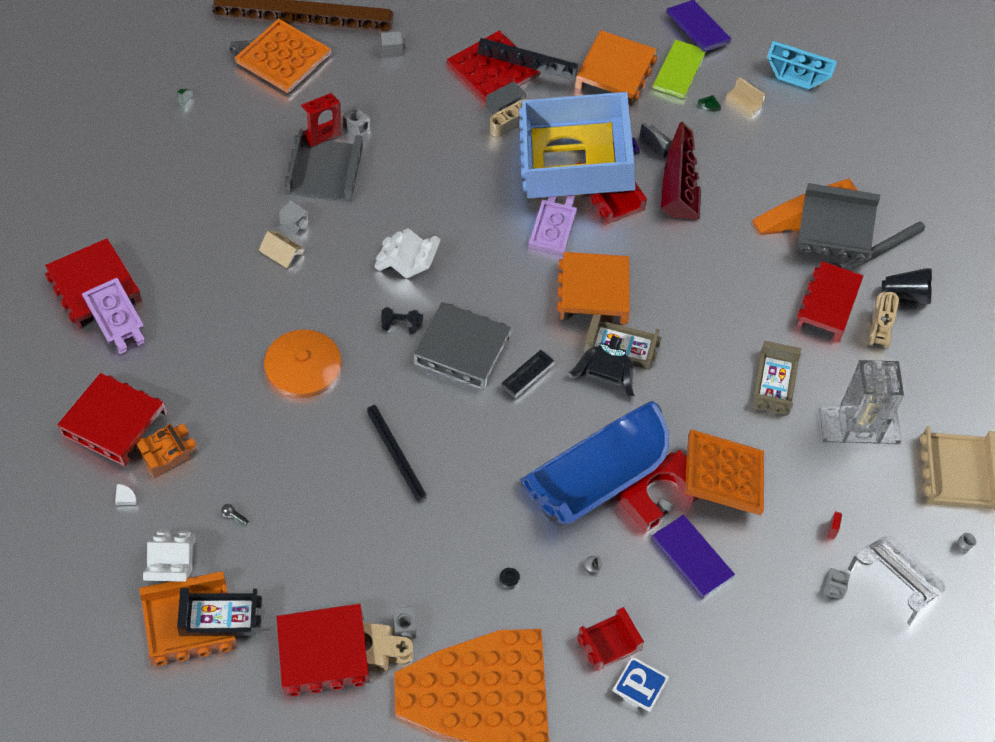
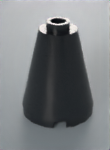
[882,268,932,305]

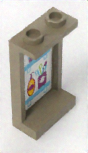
[583,314,662,369]
[751,340,802,415]

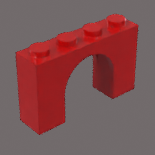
[616,450,700,534]

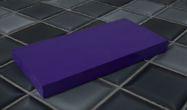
[666,0,732,52]
[652,514,735,599]

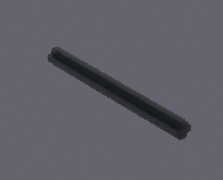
[367,405,427,502]

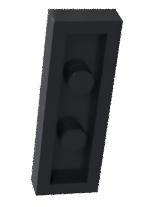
[501,349,555,398]

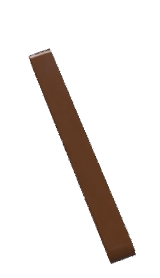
[212,0,394,31]

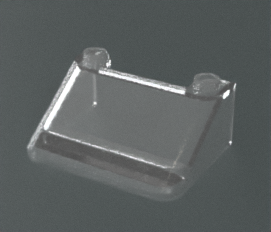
[848,536,945,625]

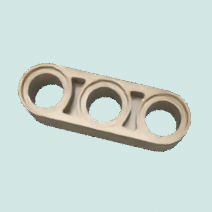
[490,99,529,137]

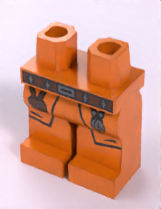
[136,423,198,478]

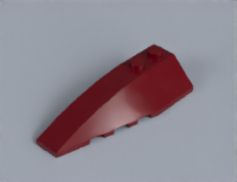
[661,122,701,220]

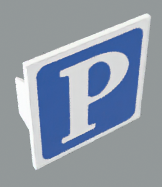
[612,656,669,712]

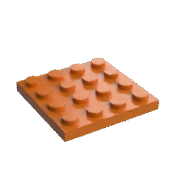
[235,18,331,93]
[685,429,764,516]

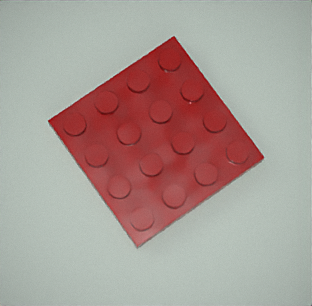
[446,30,541,103]

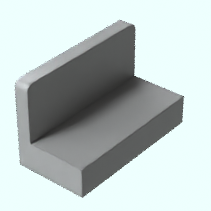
[639,122,672,158]

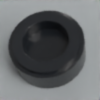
[499,568,520,589]

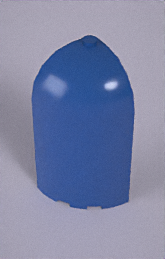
[520,401,669,524]

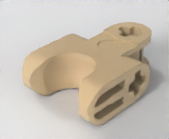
[868,292,899,348]
[363,622,413,672]

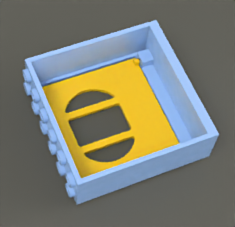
[519,92,635,198]

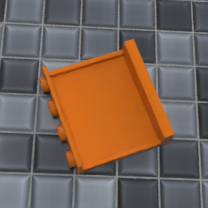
[575,30,658,106]
[557,252,630,324]
[139,571,237,666]

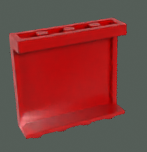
[44,238,142,329]
[57,373,168,467]
[276,603,371,697]

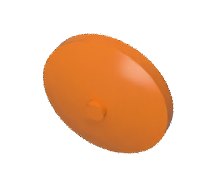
[264,329,342,398]

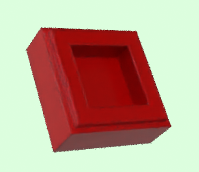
[827,511,842,539]

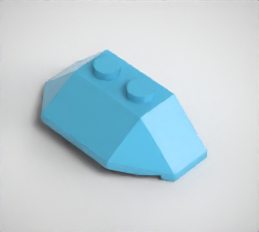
[767,41,837,90]

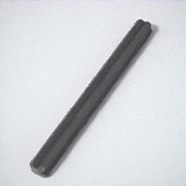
[840,221,925,271]

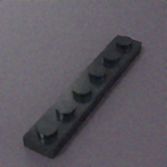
[478,38,578,80]

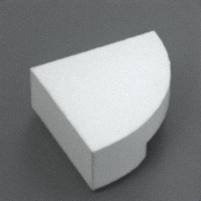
[115,484,137,505]

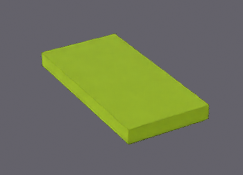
[653,39,706,99]

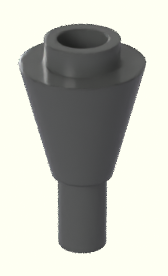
[229,38,256,57]

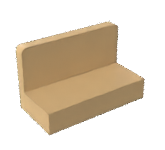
[725,77,766,117]
[259,231,305,268]

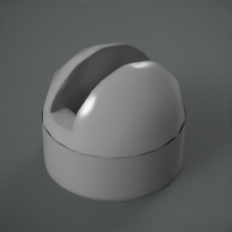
[656,499,674,516]
[958,533,976,550]
[584,556,602,573]

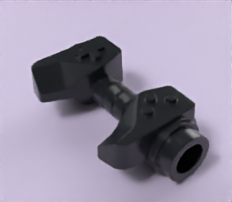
[381,307,423,334]

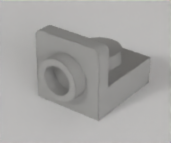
[823,568,851,599]

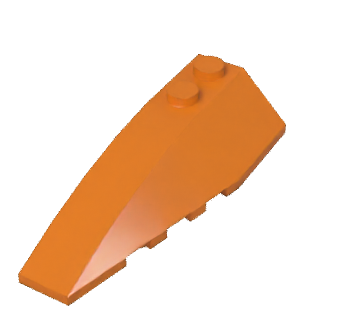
[752,178,858,235]

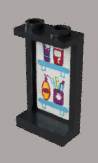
[177,588,262,636]

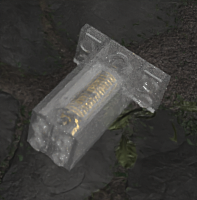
[819,360,904,444]

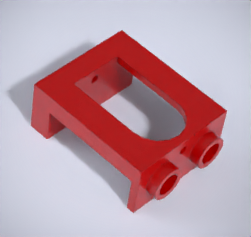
[301,93,341,147]

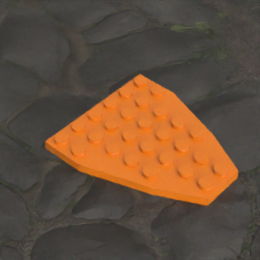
[395,629,549,742]

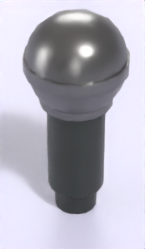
[221,504,250,526]

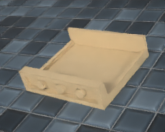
[920,426,995,509]

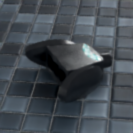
[567,336,635,397]

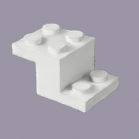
[374,228,441,278]
[143,530,196,582]

